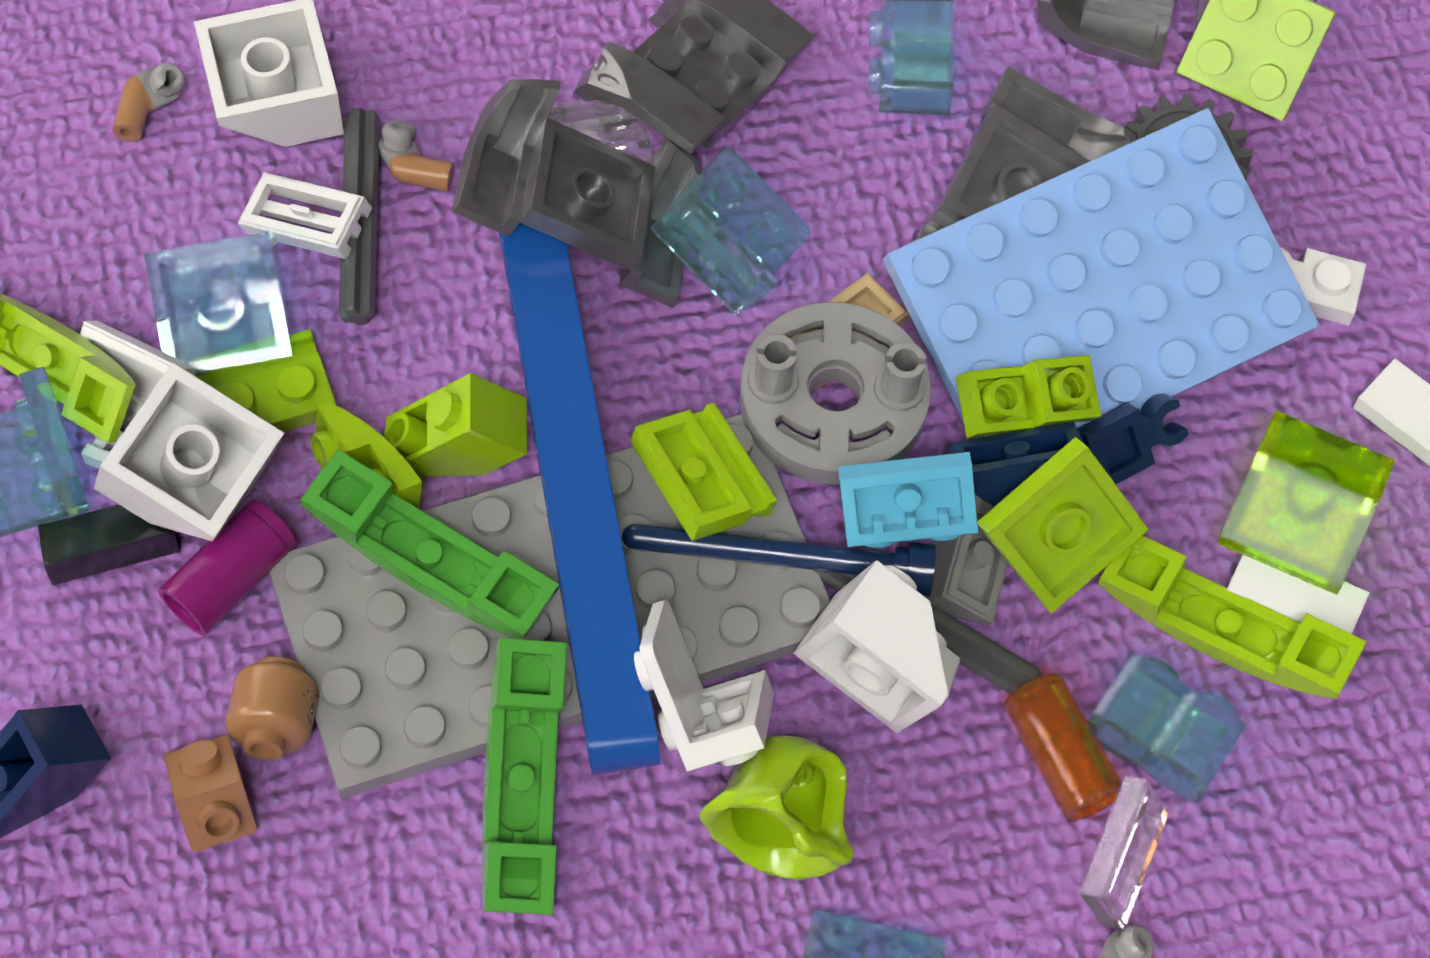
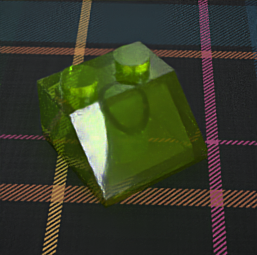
[1217,410,1395,595]

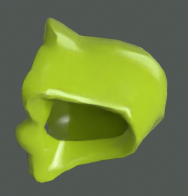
[698,735,854,880]

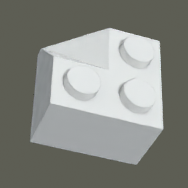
[194,0,344,147]
[94,362,284,542]
[793,560,960,733]

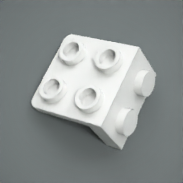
[634,600,774,771]

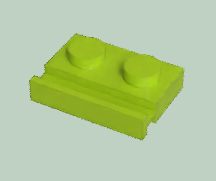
[190,329,336,432]
[630,402,777,541]

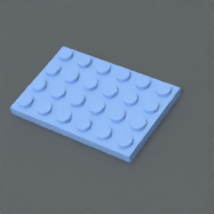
[882,108,1320,439]

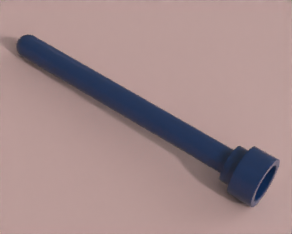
[622,524,936,596]

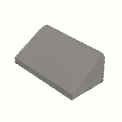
[924,495,1008,626]

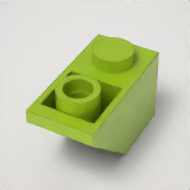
[384,373,527,477]

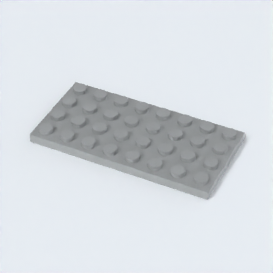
[269,414,830,800]

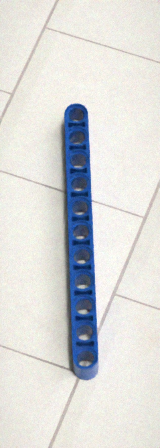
[499,223,660,776]

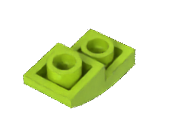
[955,355,1102,439]
[310,402,422,509]

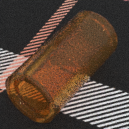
[1003,673,1126,822]

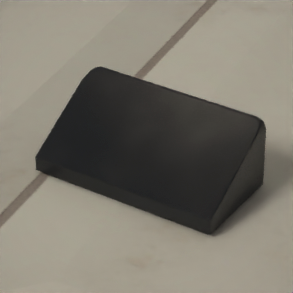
[38,505,180,586]

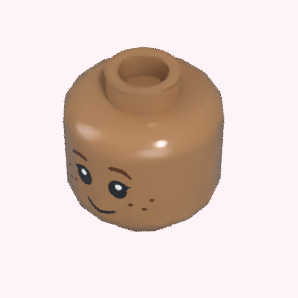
[225,656,319,761]

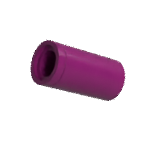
[158,499,297,636]

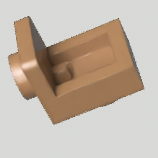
[163,734,257,852]

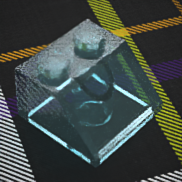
[144,232,293,374]

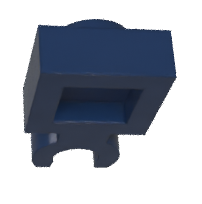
[1077,393,1189,484]

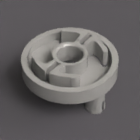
[740,302,931,485]

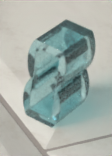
[868,0,954,115]
[1084,654,1247,803]

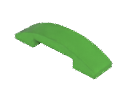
[300,449,559,639]
[482,638,567,915]

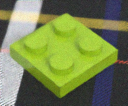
[1176,0,1337,121]
[976,437,1149,614]

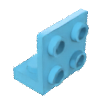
[838,452,978,548]

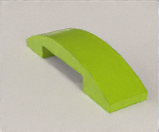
[0,293,136,443]
[1099,535,1367,699]

